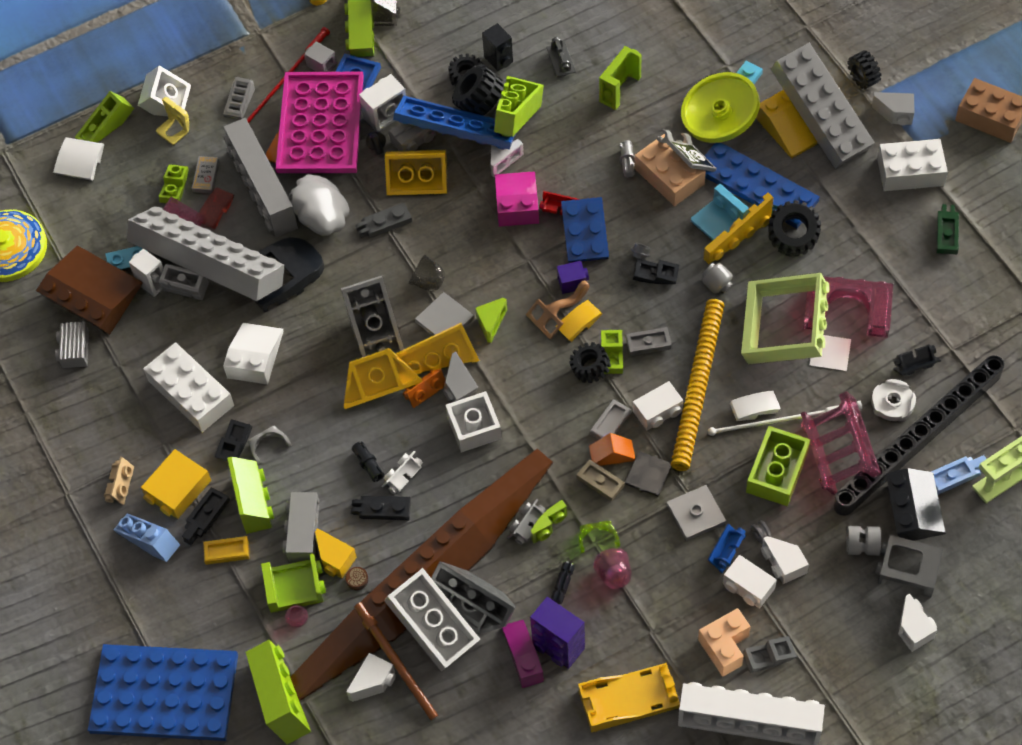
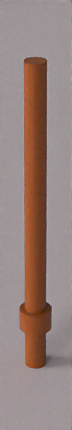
[354,602,438,720]

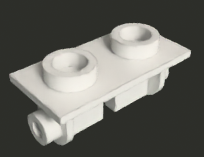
[382,451,423,494]

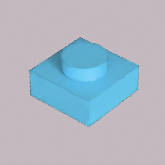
[737,61,763,84]

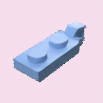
[931,455,986,495]

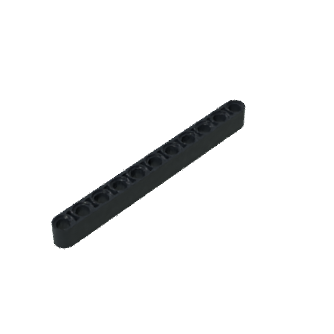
[834,355,1004,516]

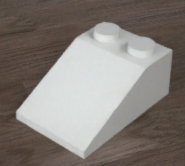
[223,323,283,385]

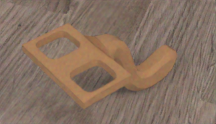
[526,280,590,339]

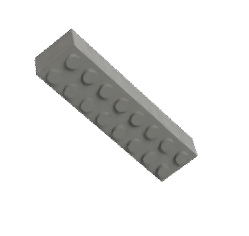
[127,207,284,301]

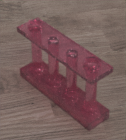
[800,391,881,495]

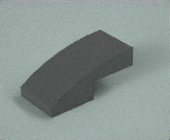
[742,636,797,673]

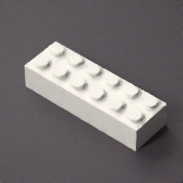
[678,682,825,745]

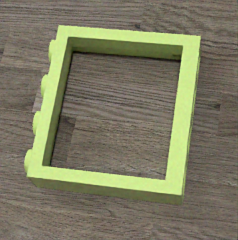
[741,273,829,364]

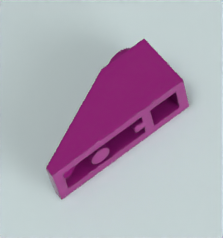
[502,620,544,688]

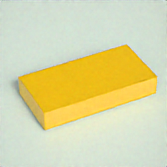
[203,536,250,565]

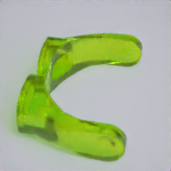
[579,521,620,553]

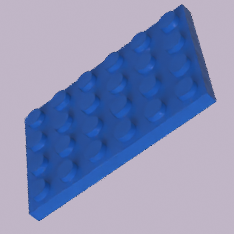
[88,644,238,741]

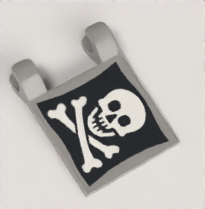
[657,129,717,172]

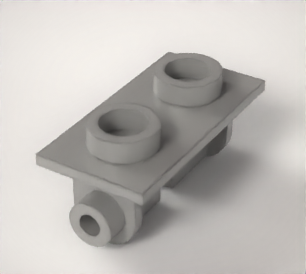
[507,499,546,545]

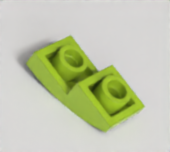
[159,165,189,205]
[531,500,567,543]

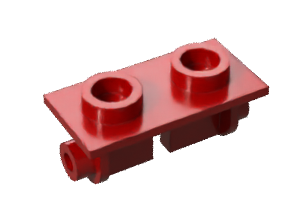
[539,191,578,215]

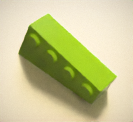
[345,0,374,57]
[246,640,311,745]

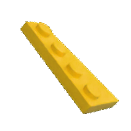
[704,193,774,264]
[396,323,480,374]

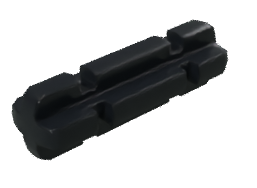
[551,561,574,604]

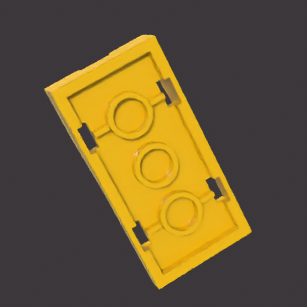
[578,663,680,733]

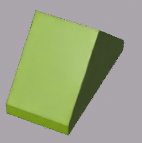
[475,298,507,343]

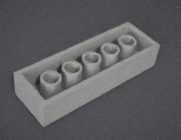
[771,42,875,169]
[223,117,298,238]

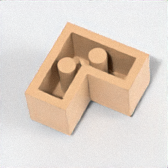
[698,608,750,677]

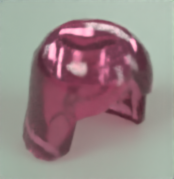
[593,548,632,589]

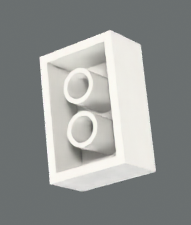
[877,139,948,191]

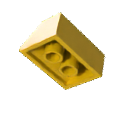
[385,150,447,195]

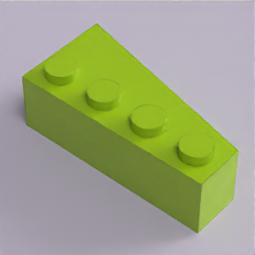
[494,76,544,137]

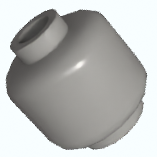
[702,263,733,294]

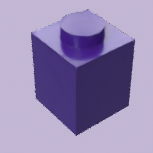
[557,261,589,294]

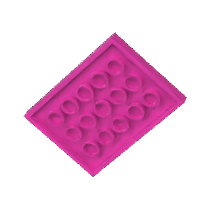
[276,72,364,173]

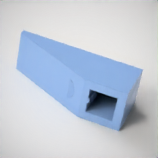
[114,513,180,562]

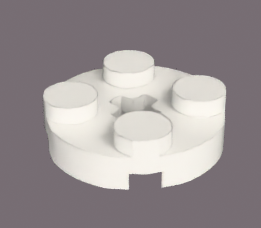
[871,379,916,421]

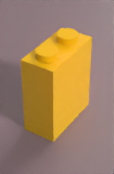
[141,449,211,519]

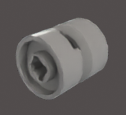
[846,526,881,556]

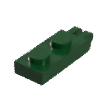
[936,204,959,255]

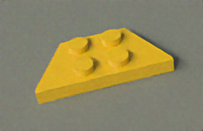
[344,348,422,409]

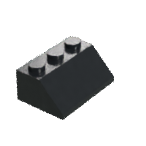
[886,468,946,541]

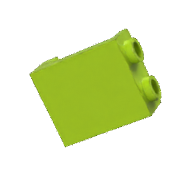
[599,46,642,110]
[261,554,326,613]

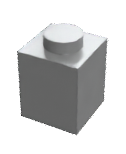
[304,42,337,72]

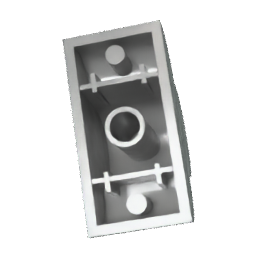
[341,276,404,357]

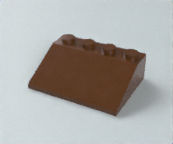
[36,245,143,335]

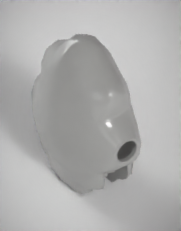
[288,174,349,236]

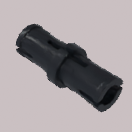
[352,441,385,482]

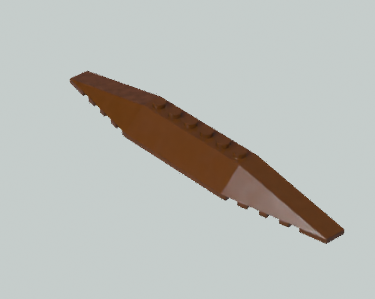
[290,449,553,701]

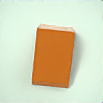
[589,433,635,466]

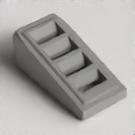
[223,77,255,119]

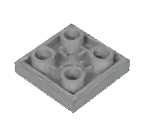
[415,292,474,336]

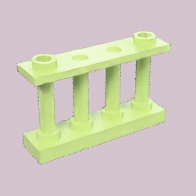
[972,436,1022,504]

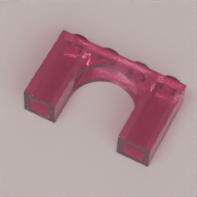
[803,276,893,338]

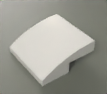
[53,137,104,181]

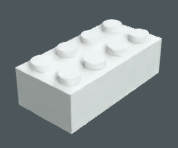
[143,342,234,433]
[384,568,480,672]

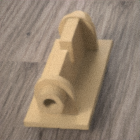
[104,457,134,505]

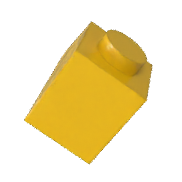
[315,528,357,578]

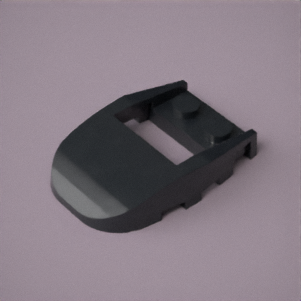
[254,237,324,313]

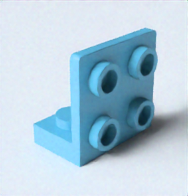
[691,184,749,240]

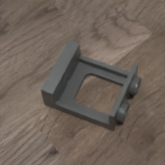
[875,535,943,598]

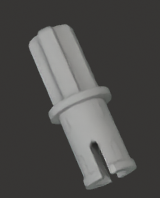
[620,140,635,178]

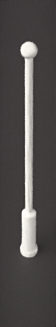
[708,401,862,436]

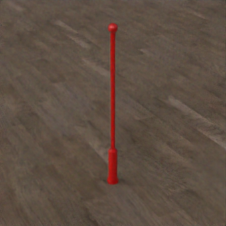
[247,27,330,123]

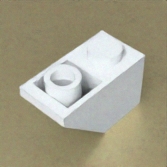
[761,536,809,584]
[898,594,937,652]

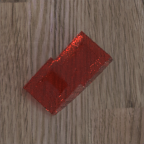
[195,187,235,229]

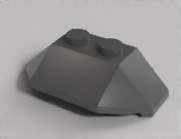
[431,561,516,634]

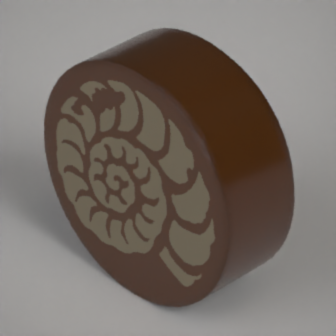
[345,567,368,590]

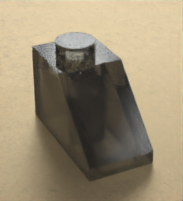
[371,0,401,26]

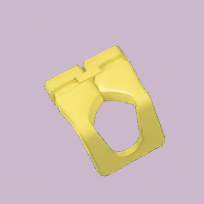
[156,97,189,145]

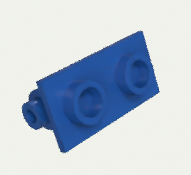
[708,524,746,573]

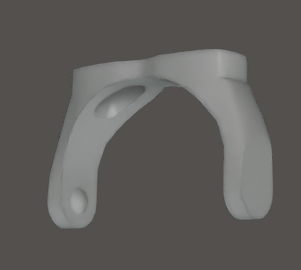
[248,425,292,465]

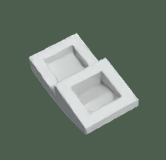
[730,391,781,421]

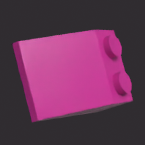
[495,171,539,227]

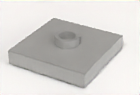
[667,485,726,541]

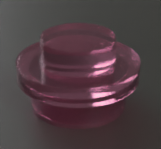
[285,605,308,627]

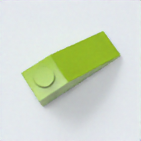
[75,91,135,143]

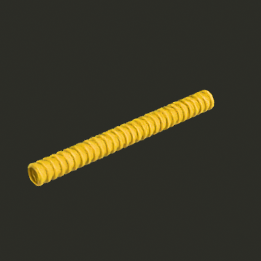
[671,299,725,471]

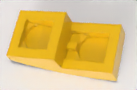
[555,300,602,342]

